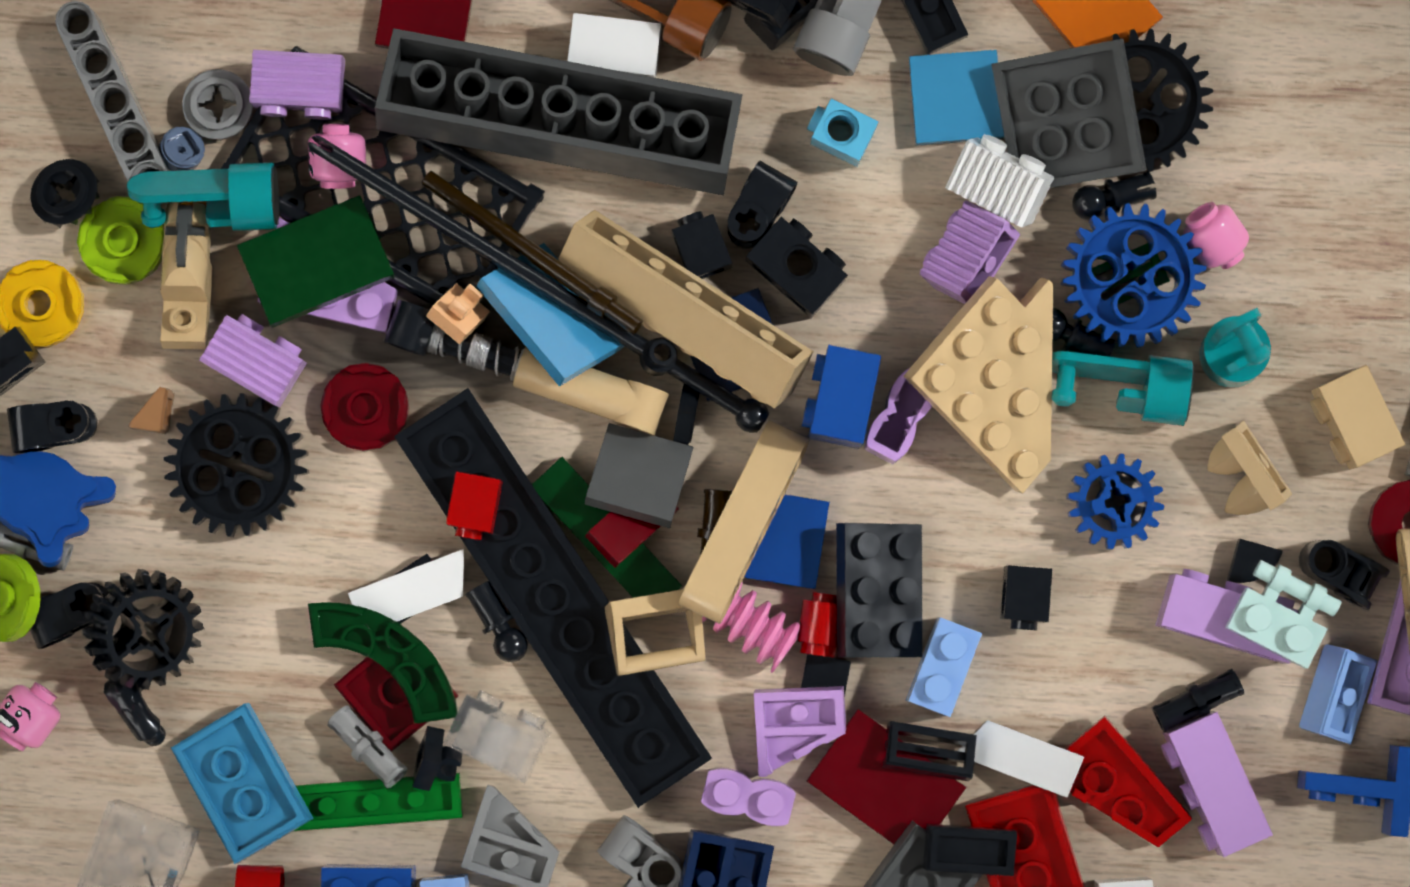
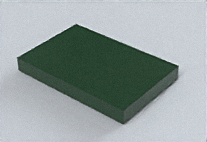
[237,195,395,328]

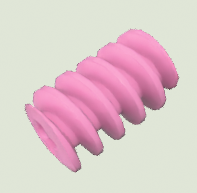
[702,582,800,673]

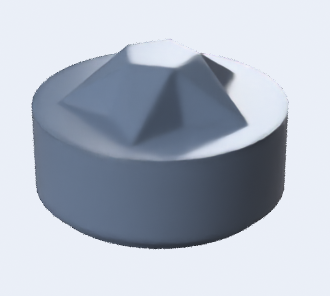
[159,127,205,171]

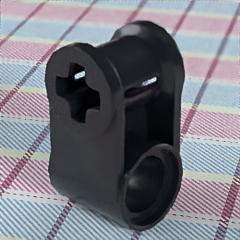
[728,160,798,249]
[7,400,98,454]
[1299,540,1390,611]
[30,582,109,649]

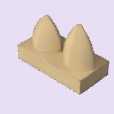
[1207,421,1292,515]

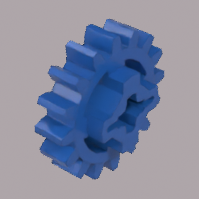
[1066,454,1164,550]

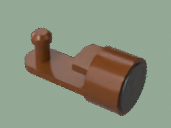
[609,0,732,61]

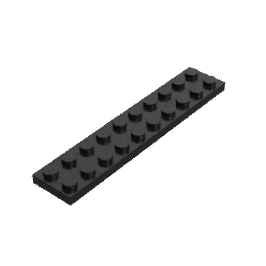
[394,388,712,808]

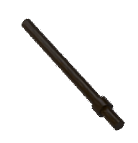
[422,171,643,335]

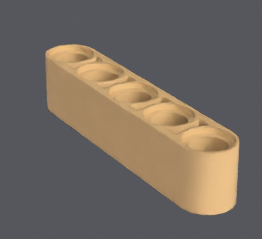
[679,420,810,624]

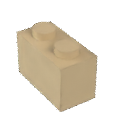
[1310,365,1406,470]

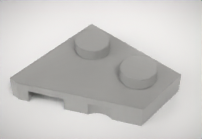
[461,785,560,887]

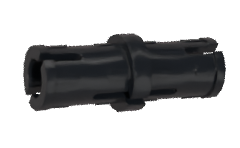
[1152,668,1245,733]

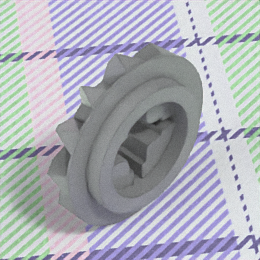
[182,69,253,141]

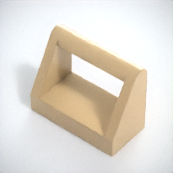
[604,589,705,676]

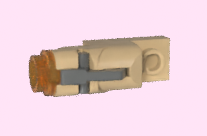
[160,201,213,349]

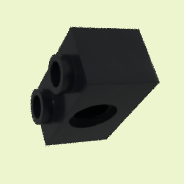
[746,216,848,319]

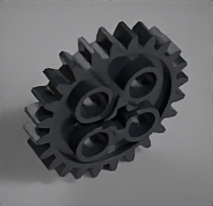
[1112,29,1213,172]
[164,393,310,537]

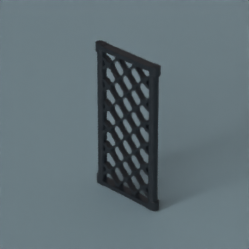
[221,46,545,306]

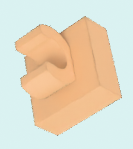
[426,283,490,345]

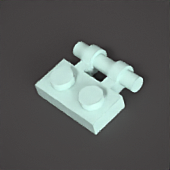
[1225,560,1342,669]

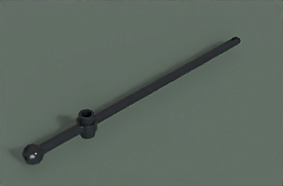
[308,135,769,433]

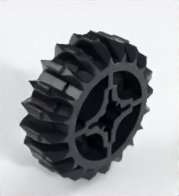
[82,569,204,690]

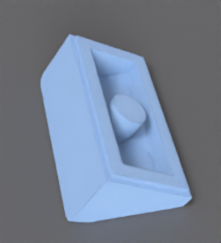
[1299,644,1377,745]

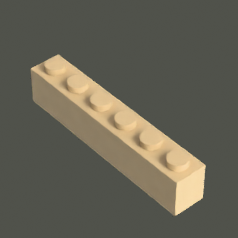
[558,210,814,409]

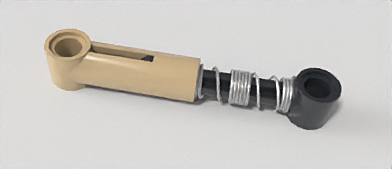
[383,300,669,436]

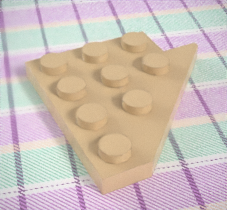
[903,276,1053,494]

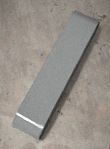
[55,1,170,204]

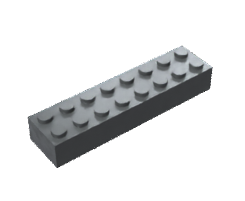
[375,28,743,196]

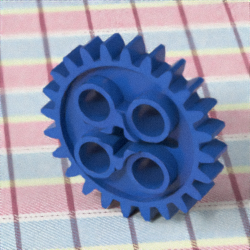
[1061,203,1206,348]

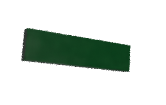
[532,457,682,598]

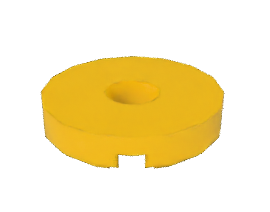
[0,260,84,348]

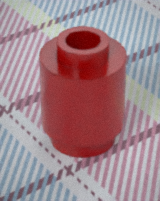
[797,592,837,658]

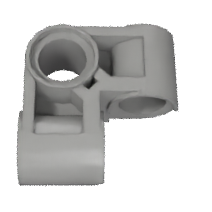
[597,815,683,887]

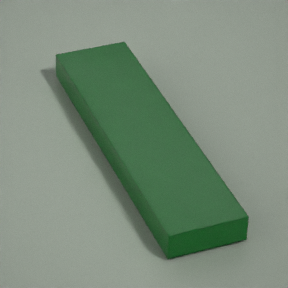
[294,773,463,831]

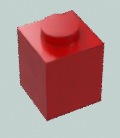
[446,472,503,541]

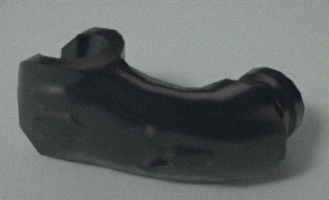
[104,679,166,747]

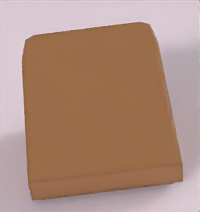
[128,387,175,434]

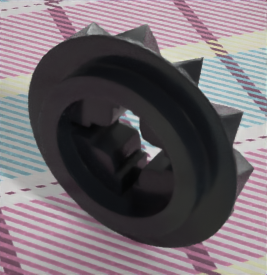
[30,159,100,228]

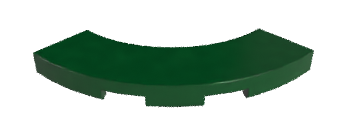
[308,602,460,724]

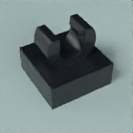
[412,726,463,791]

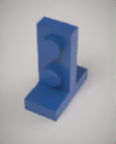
[1297,745,1410,838]

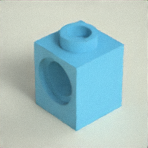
[807,98,879,167]

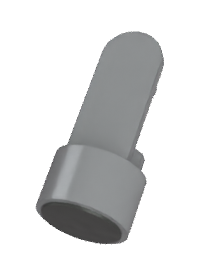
[793,0,882,76]

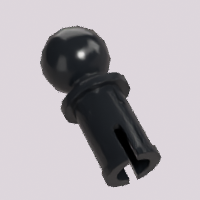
[1072,171,1157,220]
[1053,308,1116,357]
[465,581,528,662]

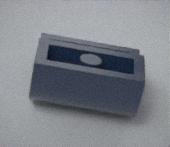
[679,829,774,887]

